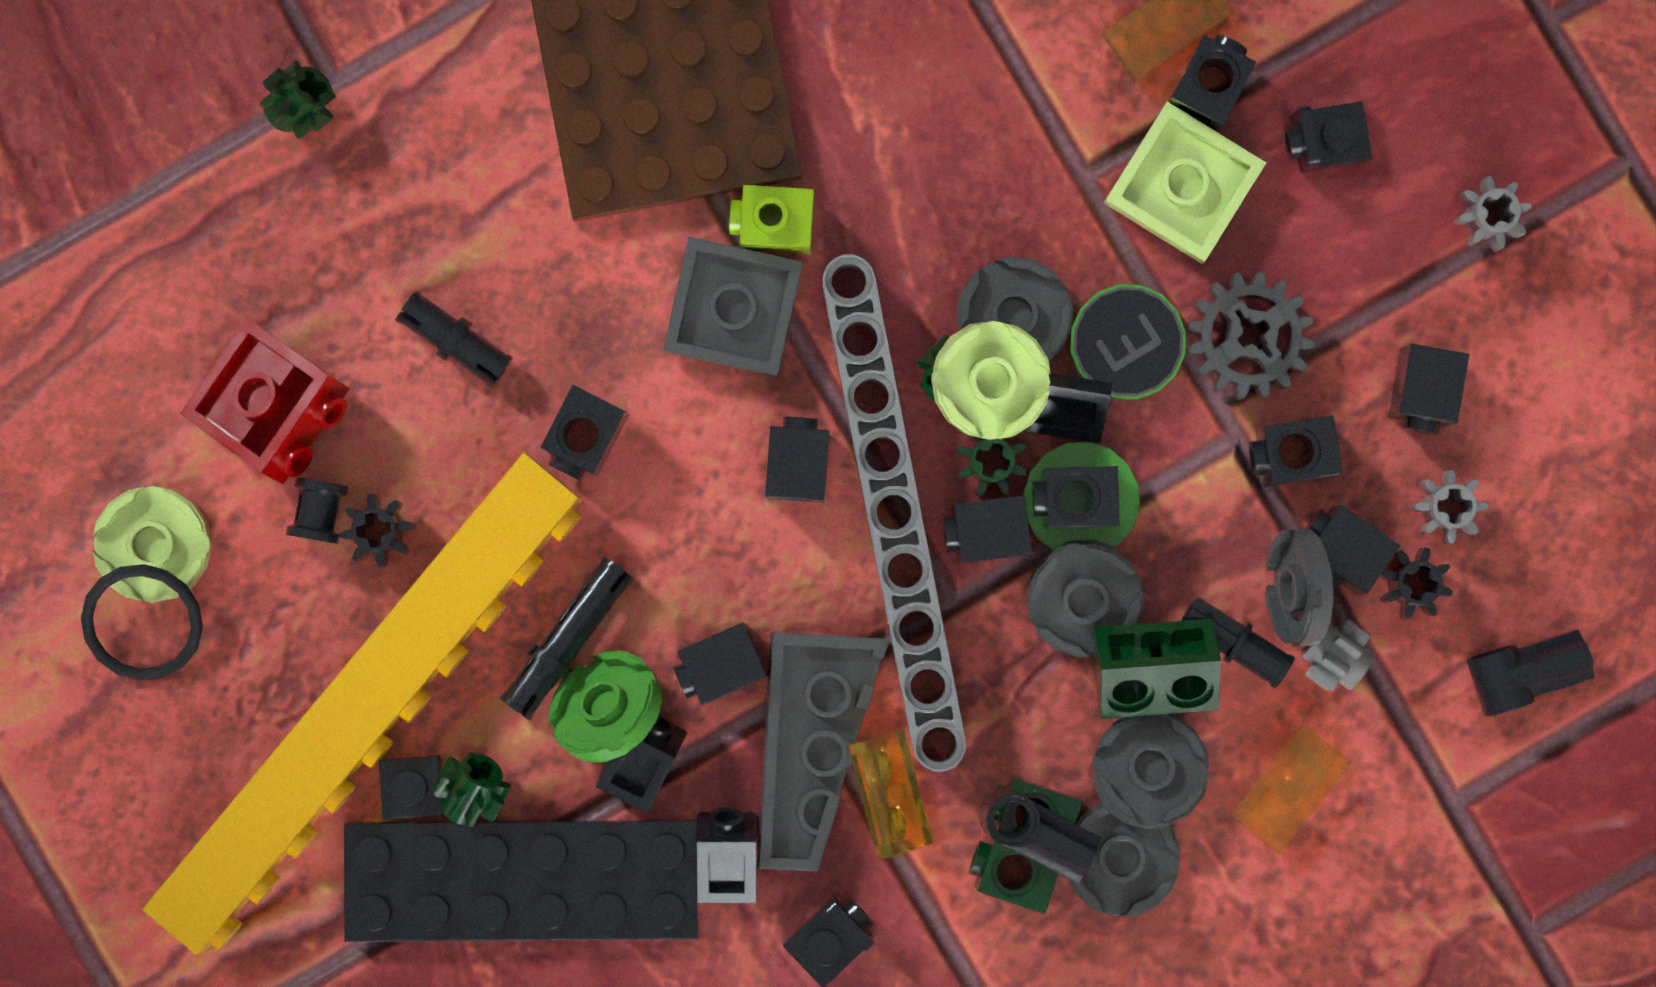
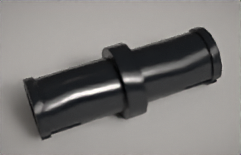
[395,290,513,388]

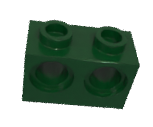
[1094,618,1221,719]
[968,775,1083,914]

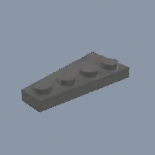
[756,632,889,872]

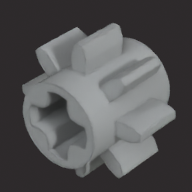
[1454,176,1532,252]
[1410,470,1488,544]
[1301,619,1375,692]

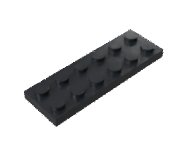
[344,819,698,942]

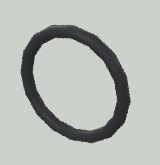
[81,564,203,681]

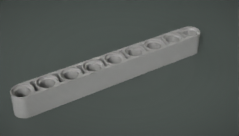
[823,254,966,771]

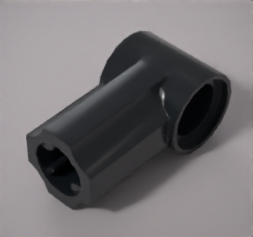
[1466,630,1595,717]
[979,789,1102,884]

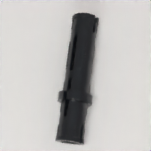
[500,556,634,720]

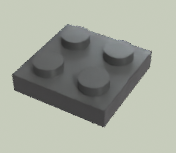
[663,237,803,378]

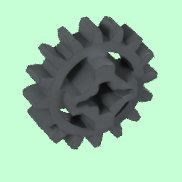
[1185,272,1315,400]

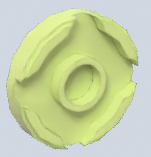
[931,321,1051,440]
[93,486,212,603]

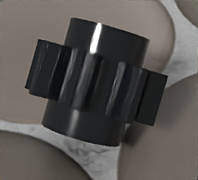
[339,494,416,567]
[1379,547,1453,619]

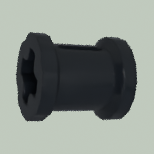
[286,477,348,544]

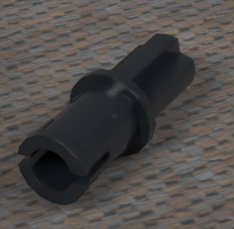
[1181,598,1295,688]

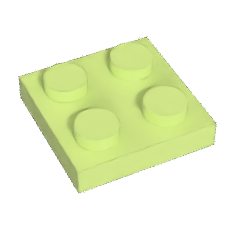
[1104,101,1266,264]

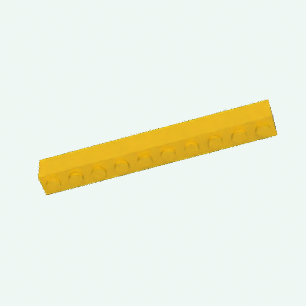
[142,452,583,955]

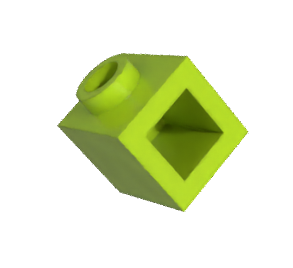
[729,185,814,255]

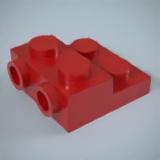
[180,318,350,485]

